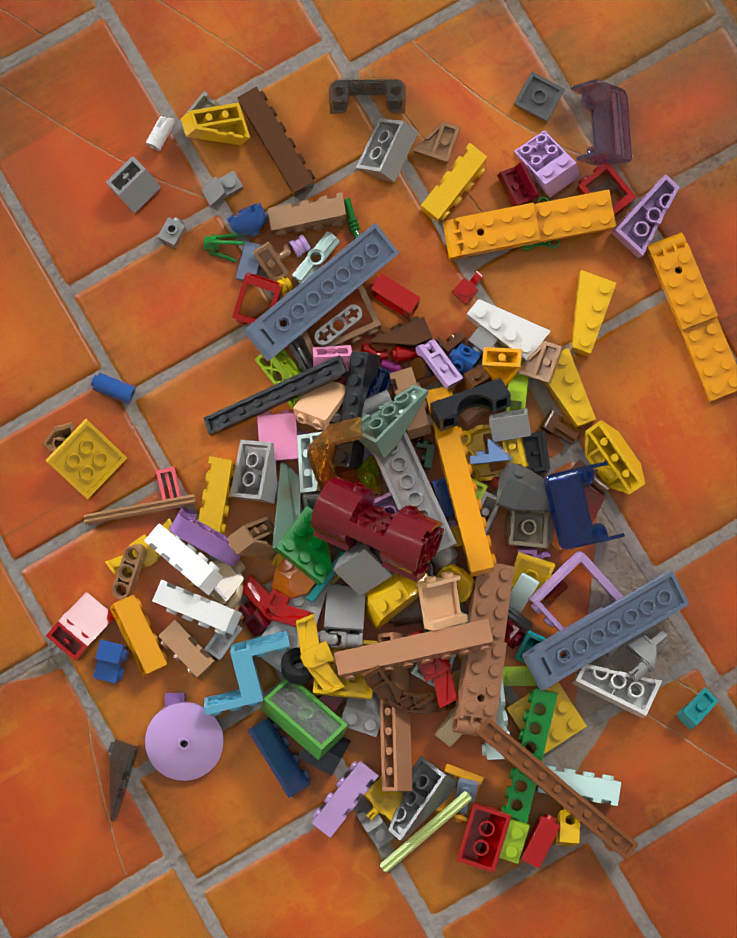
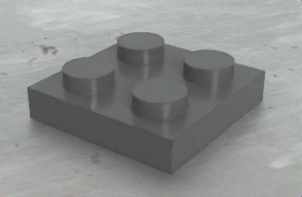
[514,72,565,123]

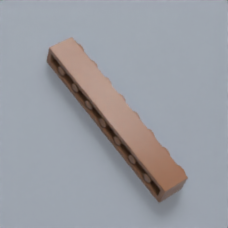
[334,619,495,681]
[378,632,412,792]

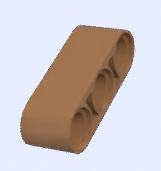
[112,543,147,599]

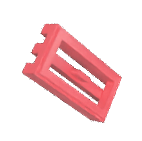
[156,467,181,500]

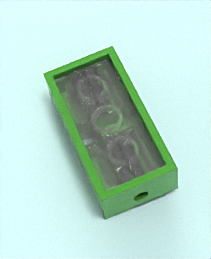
[261,679,348,760]

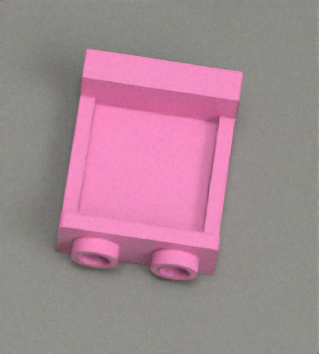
[257,410,298,462]

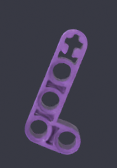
[170,507,242,566]

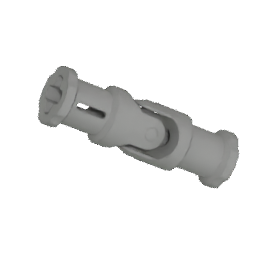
[317,630,363,649]

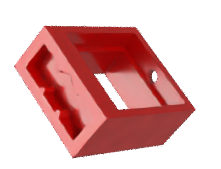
[577,162,636,217]
[232,272,284,325]
[370,273,421,320]
[520,813,560,869]

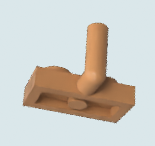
[253,241,291,281]

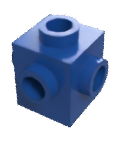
[448,343,481,375]

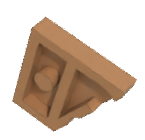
[414,121,460,164]
[517,341,564,384]

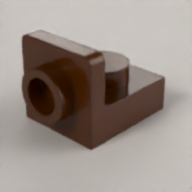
[435,332,465,356]

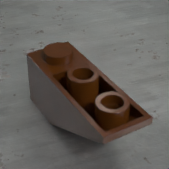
[371,316,433,348]

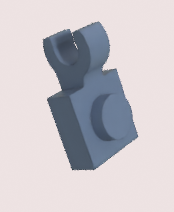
[455,778,478,815]

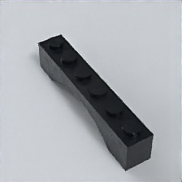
[333,351,380,470]

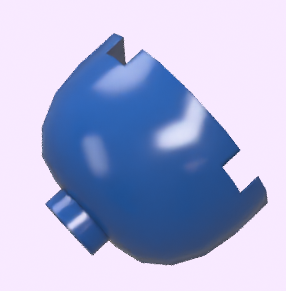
[227,202,266,237]

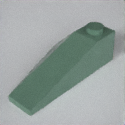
[350,384,429,458]

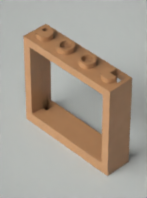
[283,284,381,359]

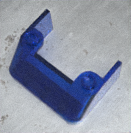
[545,461,625,550]

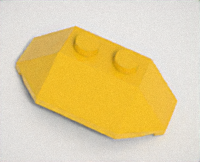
[585,420,645,495]
[365,572,429,630]

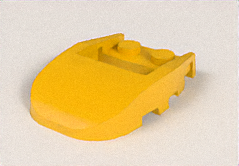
[461,424,529,481]

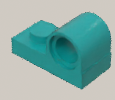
[676,687,719,730]

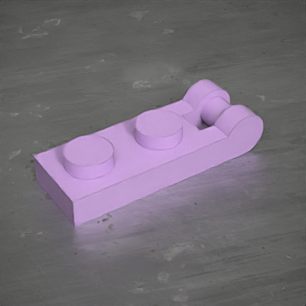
[416,339,463,390]

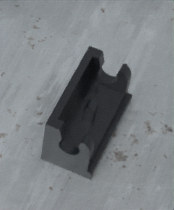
[523,431,551,473]

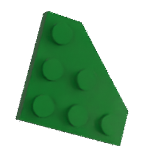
[273,506,332,586]

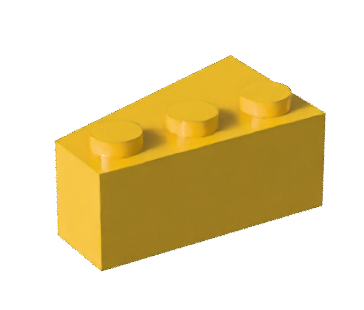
[181,102,250,146]

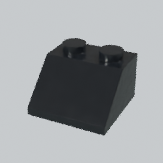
[298,736,351,776]

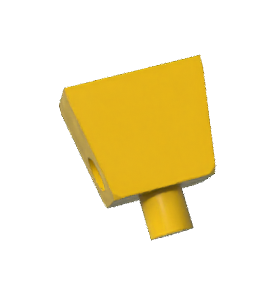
[555,809,580,847]

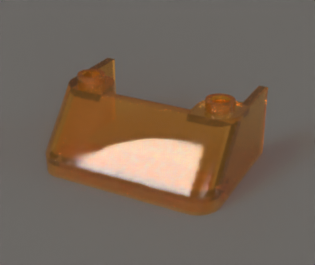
[307,417,383,497]

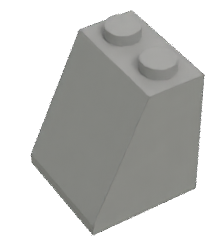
[334,541,394,596]
[324,584,366,638]

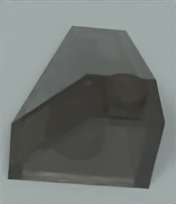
[108,738,140,822]

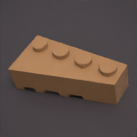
[268,192,346,236]

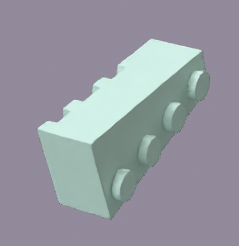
[536,765,621,806]

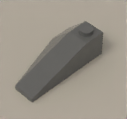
[496,462,569,513]

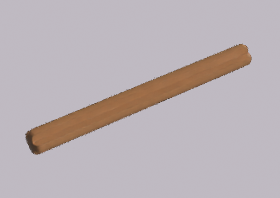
[84,494,197,525]

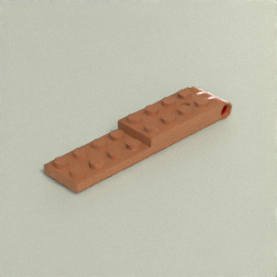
[452,563,514,737]

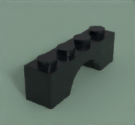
[430,378,511,432]

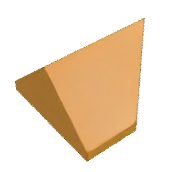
[482,347,522,386]

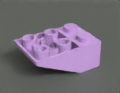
[514,130,580,198]

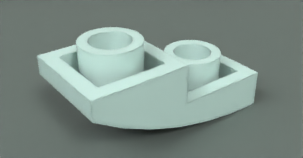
[509,572,539,613]

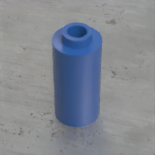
[91,373,136,404]

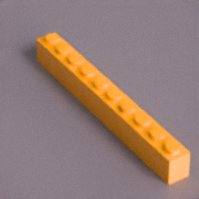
[425,387,497,577]

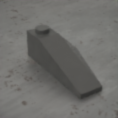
[388,756,458,842]

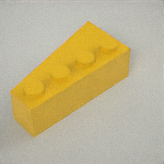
[420,143,487,223]
[571,270,616,357]
[543,348,596,428]
[198,456,235,535]

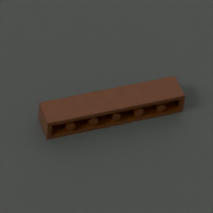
[237,86,315,197]

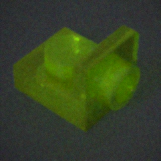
[356,455,380,489]

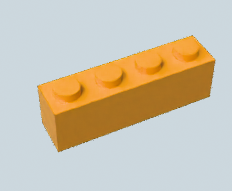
[110,595,167,677]

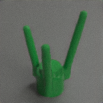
[203,233,245,263]

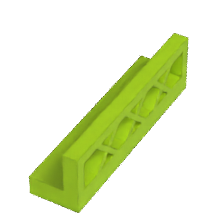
[255,349,302,410]

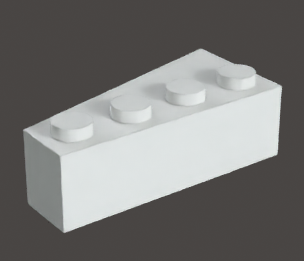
[466,299,551,362]
[144,524,223,595]

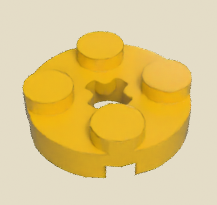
[436,564,474,603]

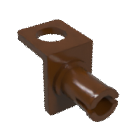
[568,460,610,496]

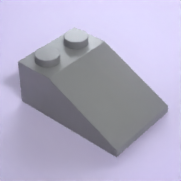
[230,440,277,504]
[341,691,380,737]

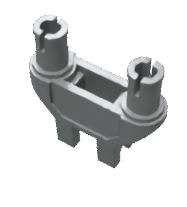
[605,625,669,682]

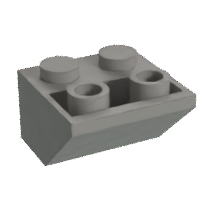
[106,156,162,214]

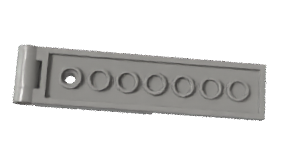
[362,390,457,553]

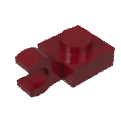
[238,600,270,637]

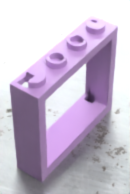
[529,550,624,633]

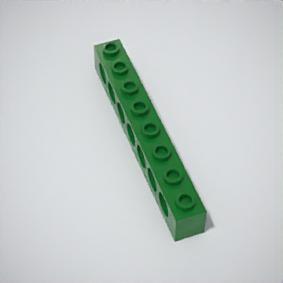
[502,687,558,843]

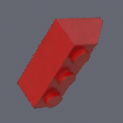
[457,801,511,873]

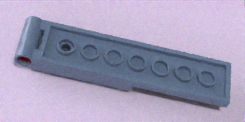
[243,223,399,361]
[522,570,690,690]

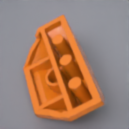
[271,542,332,598]

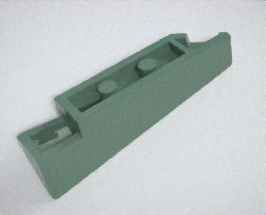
[273,462,303,549]

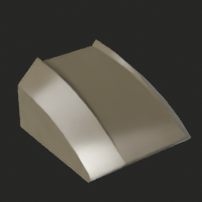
[504,509,554,548]

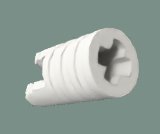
[145,116,175,151]

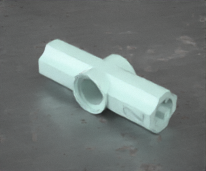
[292,231,340,283]

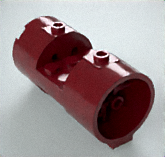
[311,476,444,582]

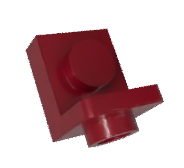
[504,619,525,649]

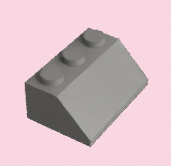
[356,118,418,182]

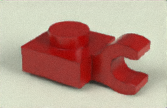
[452,271,483,305]

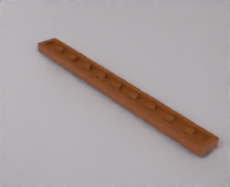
[475,717,639,860]

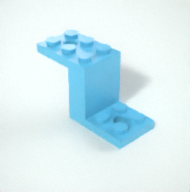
[204,630,290,716]

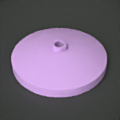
[145,702,223,781]

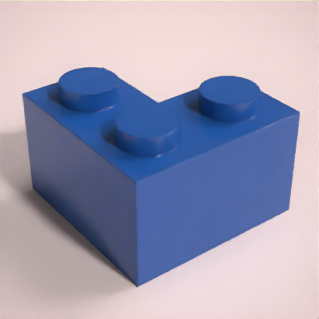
[93,639,130,684]

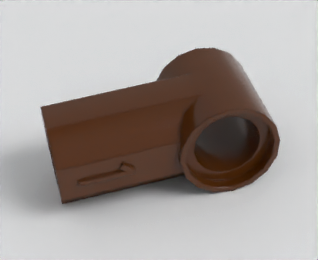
[540,410,581,445]

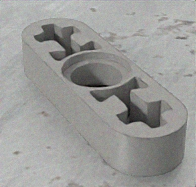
[315,305,362,347]

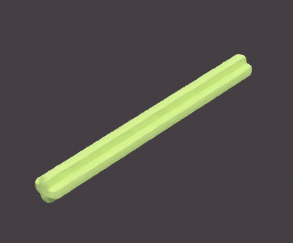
[380,791,472,872]

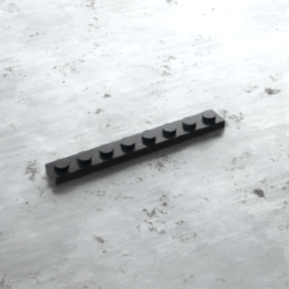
[204,355,348,436]

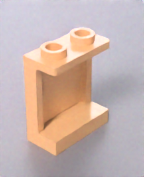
[293,381,346,431]
[417,572,468,631]

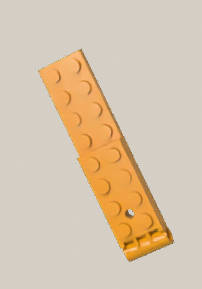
[443,190,616,260]
[646,232,737,402]

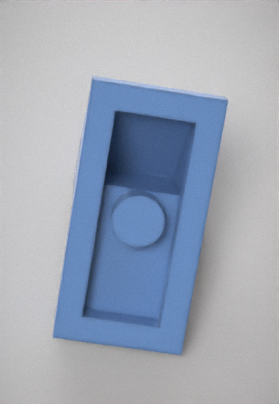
[470,439,513,465]

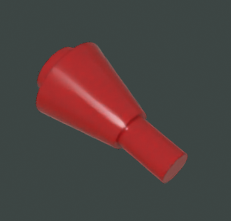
[391,345,422,364]

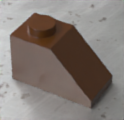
[452,364,491,394]

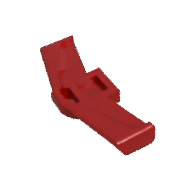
[243,575,314,628]
[409,630,458,709]

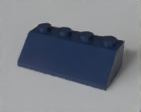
[248,718,311,798]

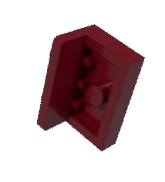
[497,161,540,207]

